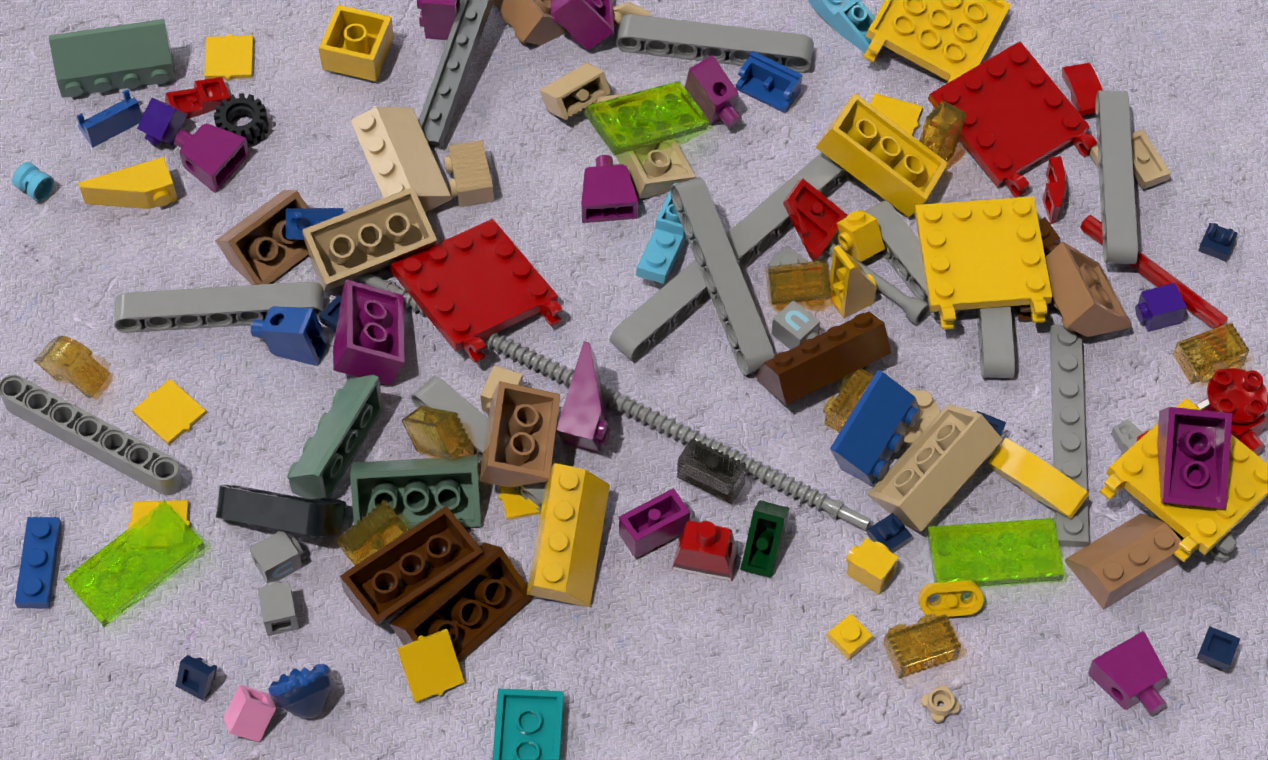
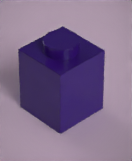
[137,97,188,146]
[1135,283,1187,332]

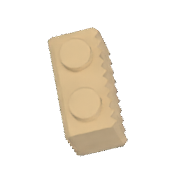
[540,63,611,120]
[444,140,494,207]

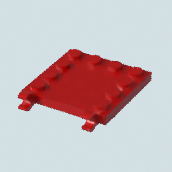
[928,41,1097,198]
[391,218,563,363]

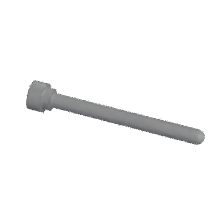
[824,241,930,325]

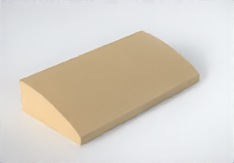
[592,91,696,199]

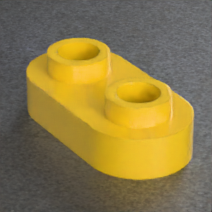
[918,580,984,618]

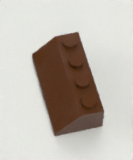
[756,311,891,405]
[340,506,484,626]
[389,542,534,663]

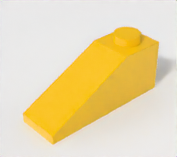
[78,157,178,209]
[827,245,877,319]

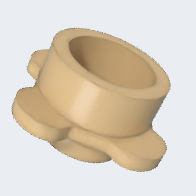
[921,686,960,723]

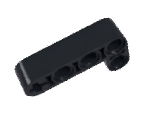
[216,484,346,536]

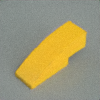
[988,438,1089,519]

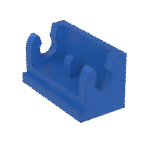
[736,51,802,113]
[76,89,142,148]
[286,208,349,240]

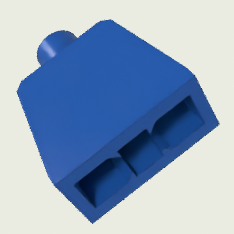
[251,306,328,366]

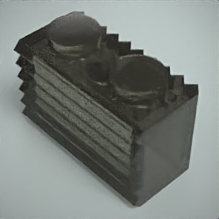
[677,438,746,504]

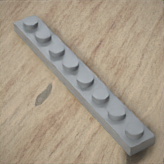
[1049,325,1089,547]

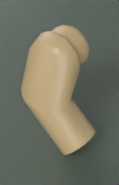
[613,2,651,27]

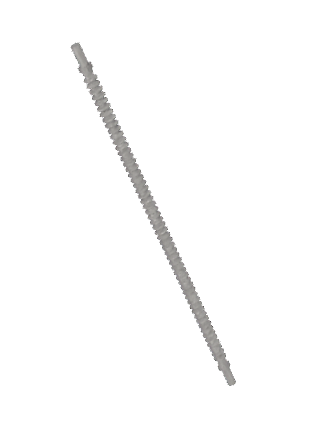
[358,273,871,530]

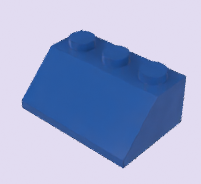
[830,370,920,486]

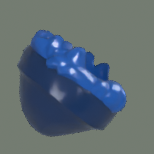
[268,664,334,718]

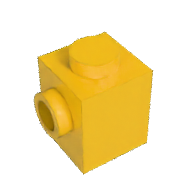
[837,210,885,262]
[846,537,899,594]

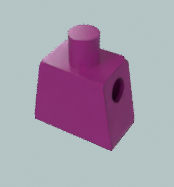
[683,55,742,128]
[174,123,249,193]
[581,155,638,223]
[1088,631,1167,715]

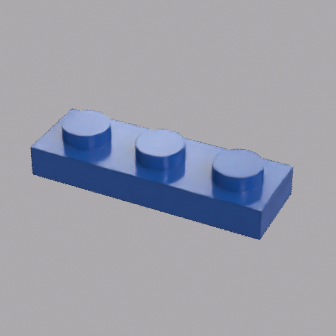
[15,517,61,609]

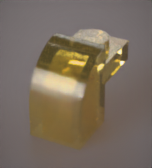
[34,336,111,398]

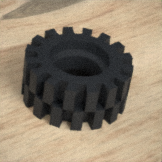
[214,93,269,148]

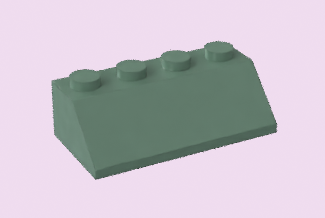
[49,19,176,98]
[287,375,384,499]
[350,456,481,534]

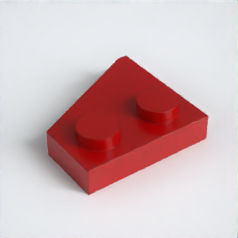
[783,178,847,261]

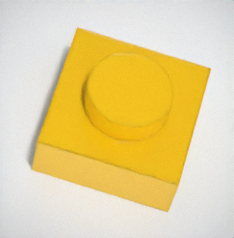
[827,614,873,660]

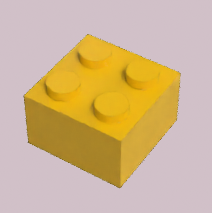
[319,5,394,81]

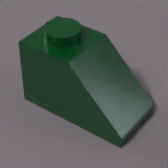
[740,500,790,578]

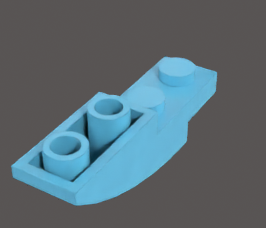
[808,0,884,53]
[636,183,687,284]

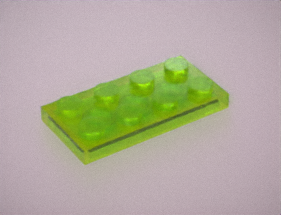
[584,81,710,156]
[63,500,205,627]
[927,518,1064,586]

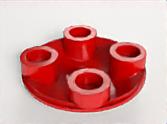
[1207,368,1268,423]

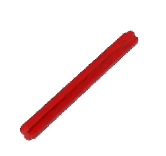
[1080,215,1228,331]

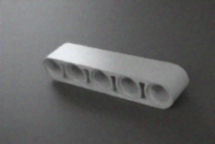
[865,200,962,323]

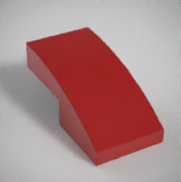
[1062,62,1103,115]
[165,77,230,119]
[1042,156,1065,224]

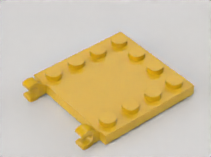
[863,0,1011,84]
[915,196,1052,330]
[1100,398,1268,562]

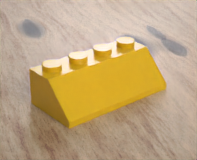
[815,93,948,217]
[527,463,610,607]

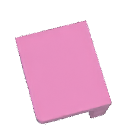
[223,685,276,742]

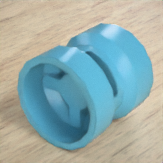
[12,162,55,202]

